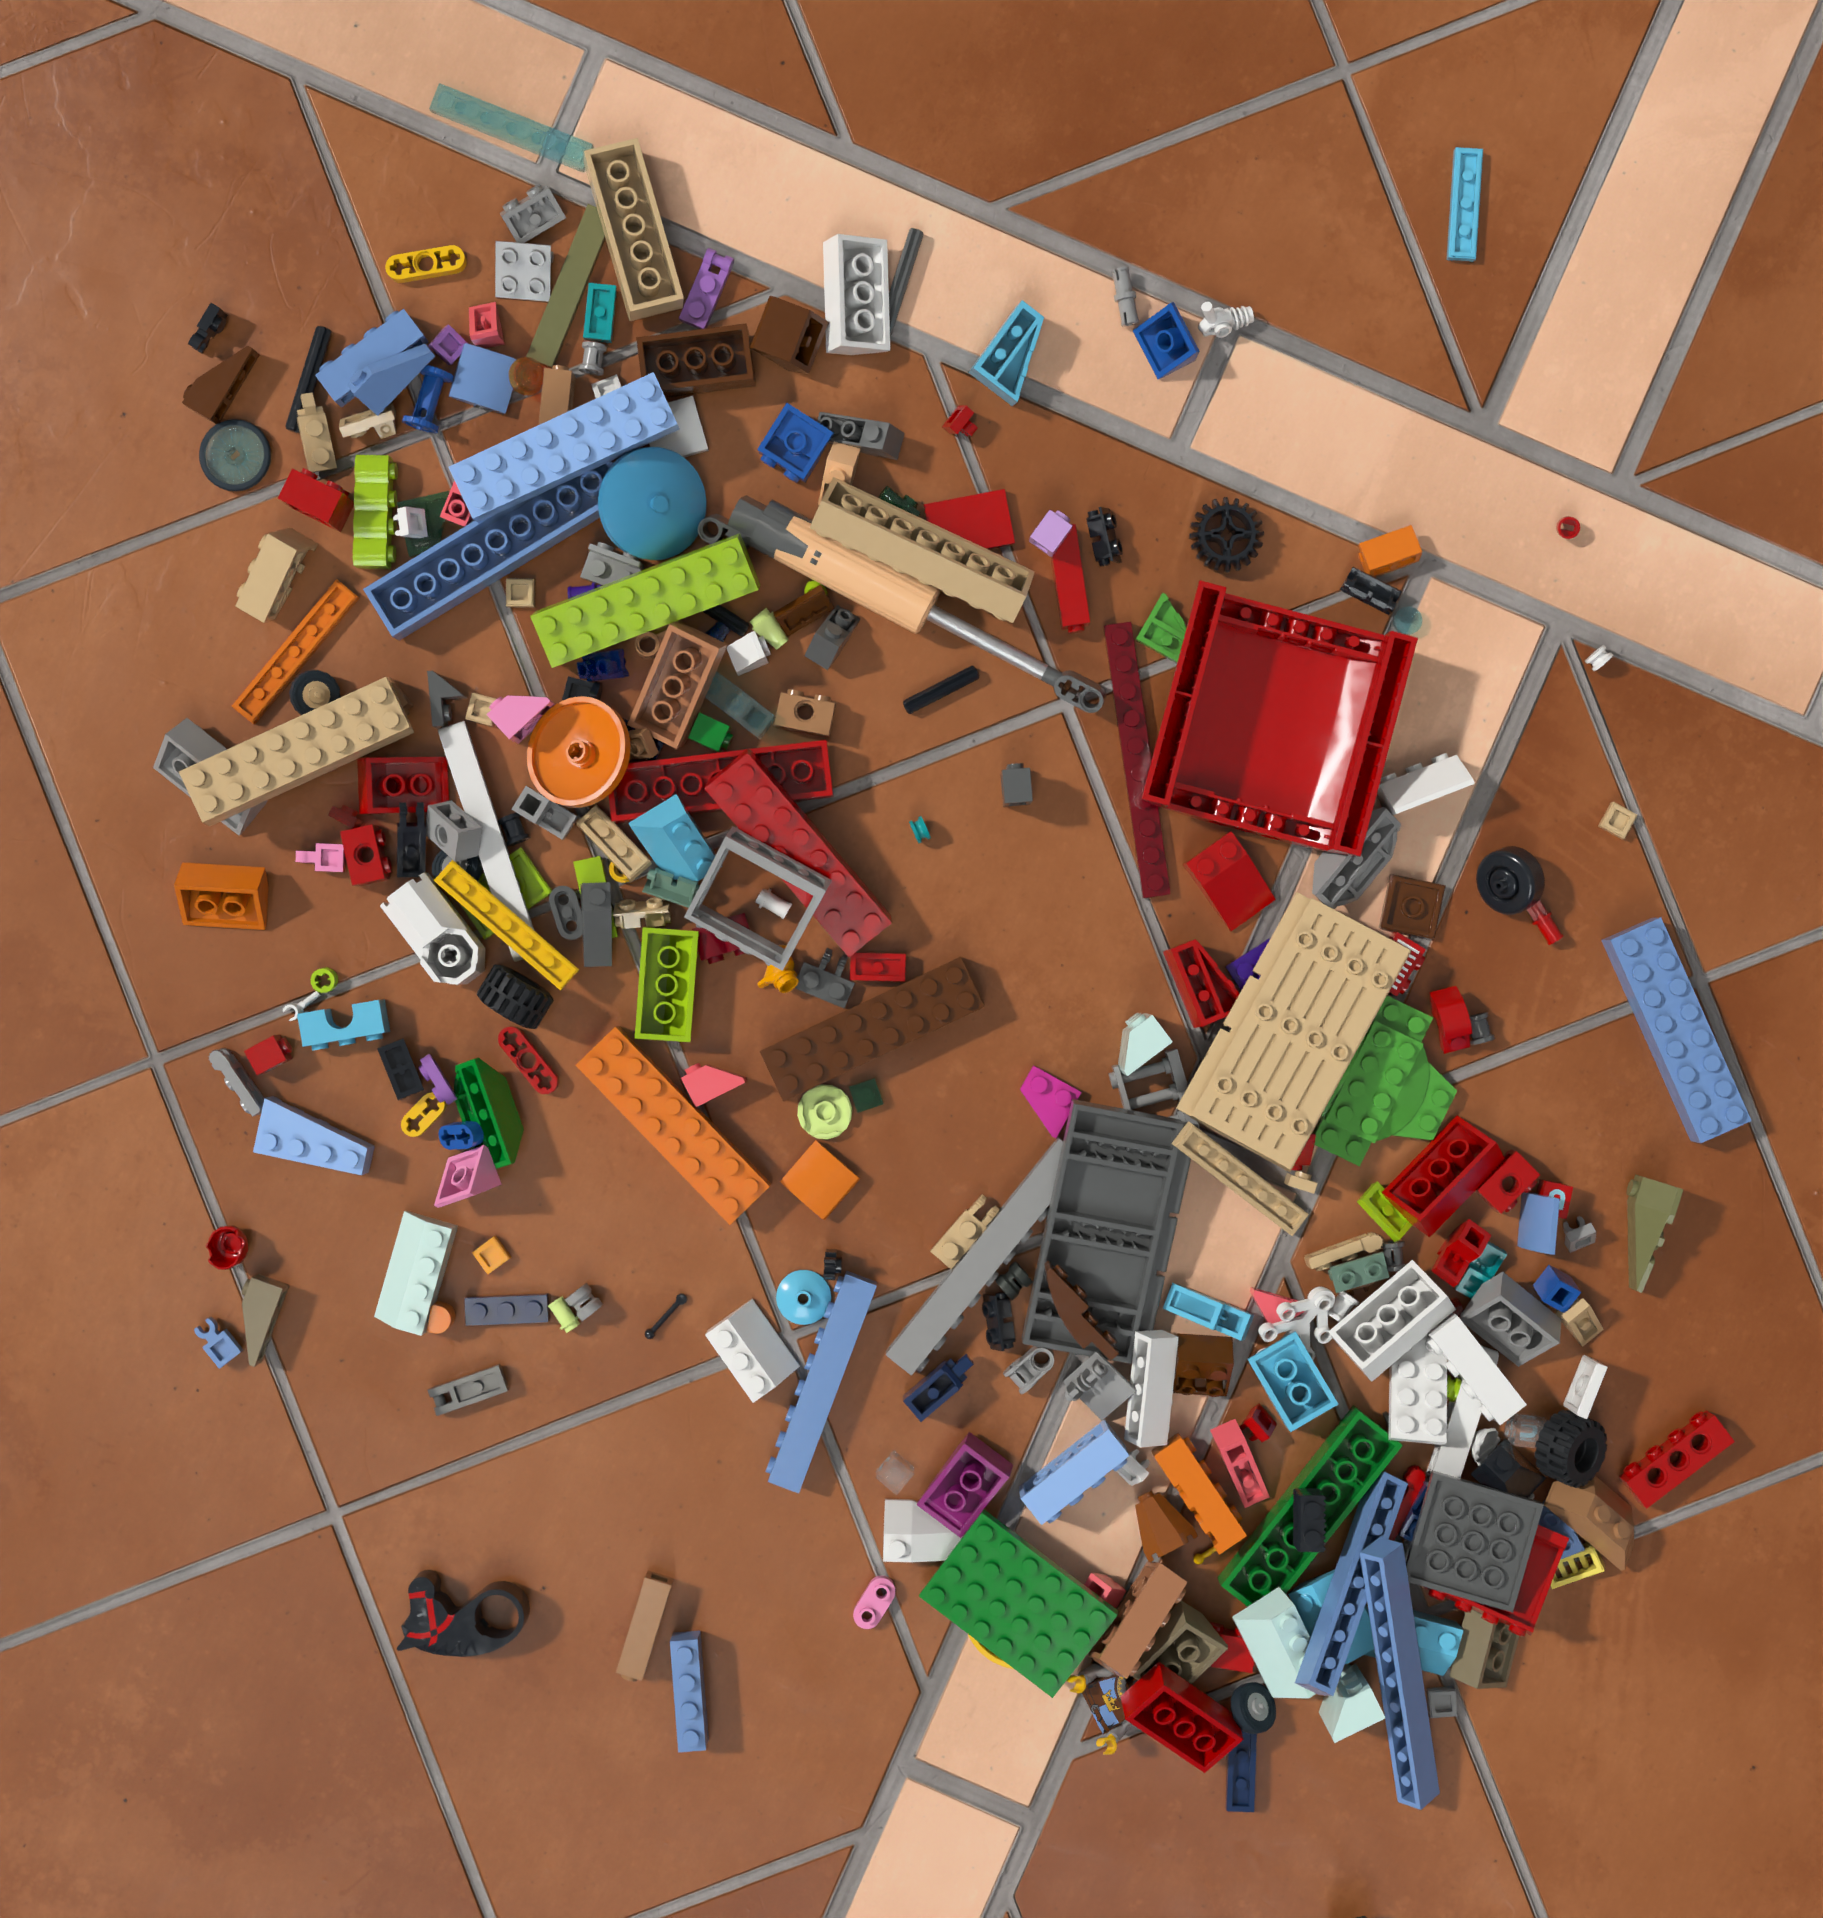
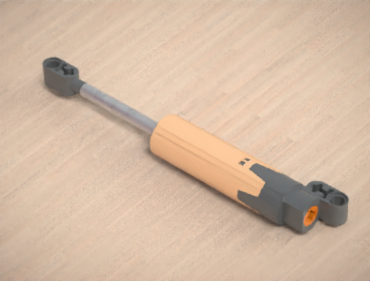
[698,495,1106,713]

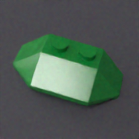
[454,1058,524,1169]

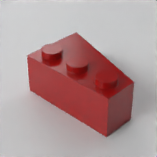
[1163,939,1240,1028]

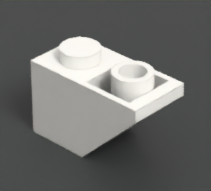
[726,631,771,676]

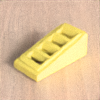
[1551,1542,1605,1589]

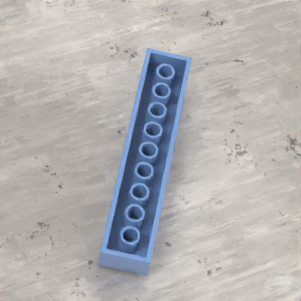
[363,461,613,641]

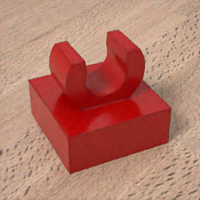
[942,405,978,437]
[1240,1403,1277,1443]

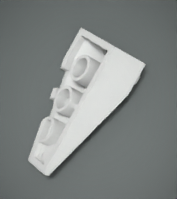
[883,1499,973,1562]

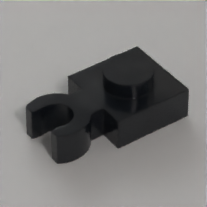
[188,303,228,354]
[823,1249,842,1280]

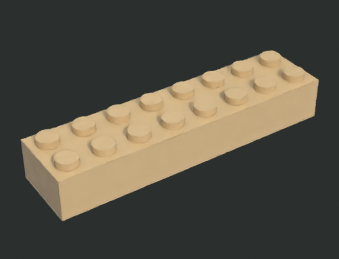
[810,477,1035,623]
[179,677,414,826]

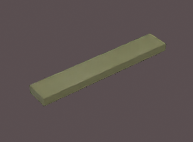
[526,204,606,369]

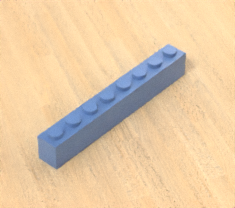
[765,1271,877,1493]
[1295,1472,1408,1696]

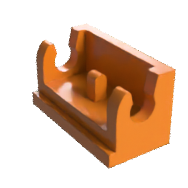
[1358,525,1422,577]

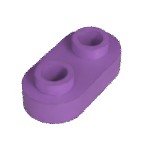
[418,1054,458,1105]

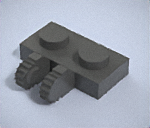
[795,948,855,1008]

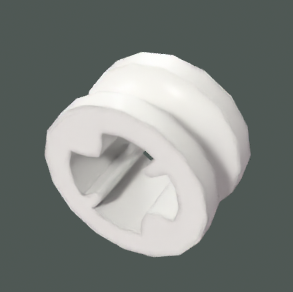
[1585,645,1613,671]

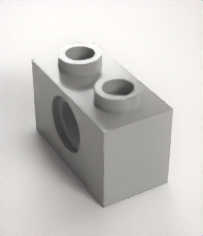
[426,800,482,861]

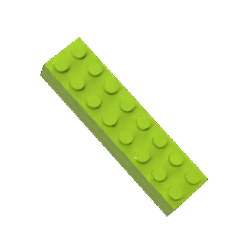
[530,533,761,668]

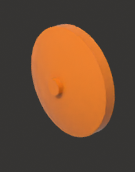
[527,696,630,808]

